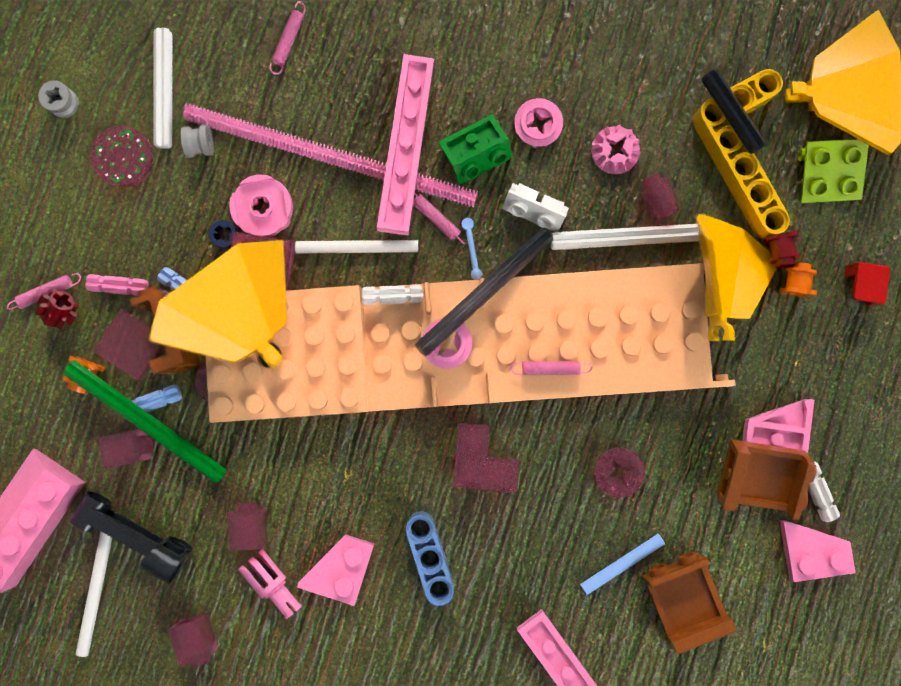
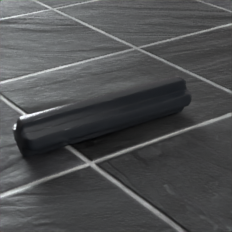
[702,69,766,154]

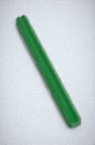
[63,361,226,483]

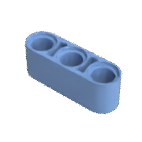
[406,511,454,606]

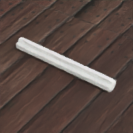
[550,224,700,250]

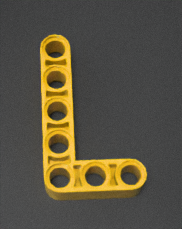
[693,69,790,239]

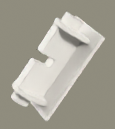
[502,183,569,232]

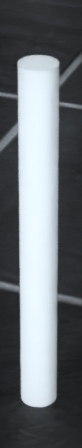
[295,240,418,253]
[75,532,112,657]

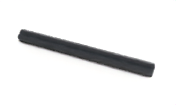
[415,228,553,356]

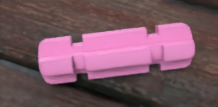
[85,274,149,296]

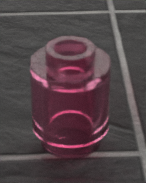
[638,172,680,221]

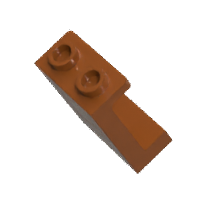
[130,287,202,375]
[716,439,817,520]
[642,552,737,655]

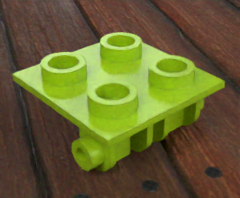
[798,139,869,203]

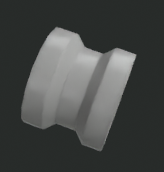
[38,80,79,118]
[181,124,214,158]

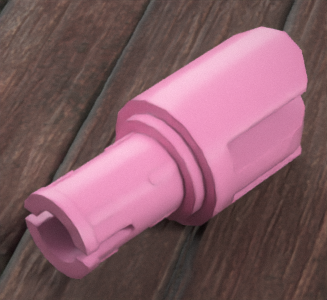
[238,548,302,619]

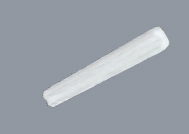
[153,28,172,149]

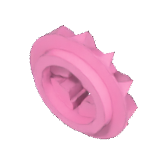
[514,98,563,148]
[591,125,641,174]
[423,318,472,369]

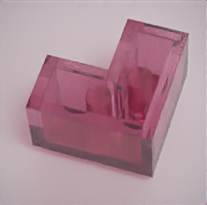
[453,422,519,492]

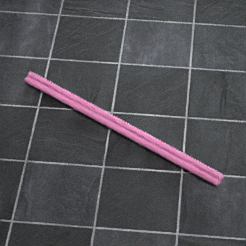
[183,103,478,208]

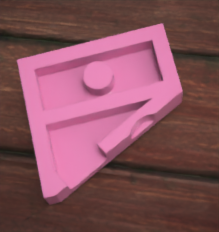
[742,399,815,453]
[779,520,856,582]
[297,534,374,606]

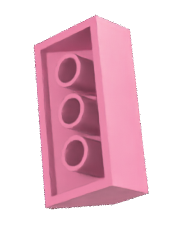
[0,449,86,593]

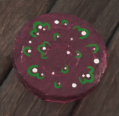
[90,125,154,187]

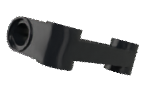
[70,491,193,584]

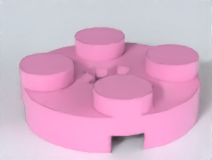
[229,175,293,238]

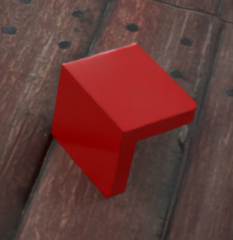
[844,262,890,307]

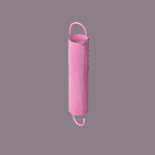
[269,2,305,75]
[413,193,465,245]
[7,273,81,310]
[510,361,592,375]

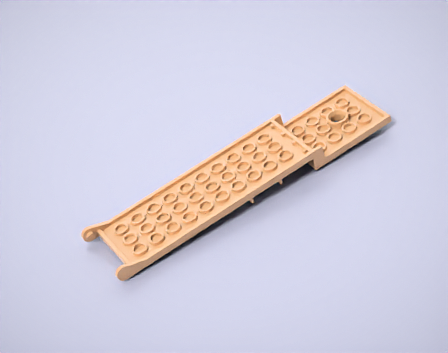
[206,263,736,423]

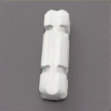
[361,285,423,305]
[808,462,840,522]

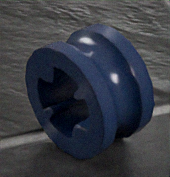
[209,220,240,250]

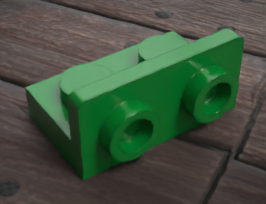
[438,114,513,184]

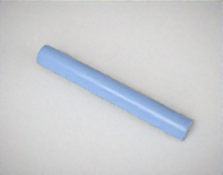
[580,534,665,595]

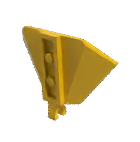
[784,9,901,156]
[696,214,777,341]
[149,240,287,370]

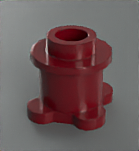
[765,231,801,268]

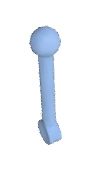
[462,218,483,280]

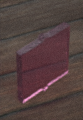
[94,309,163,380]

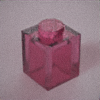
[98,430,153,469]
[228,502,268,551]
[168,612,218,667]

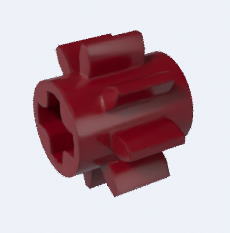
[35,289,79,329]

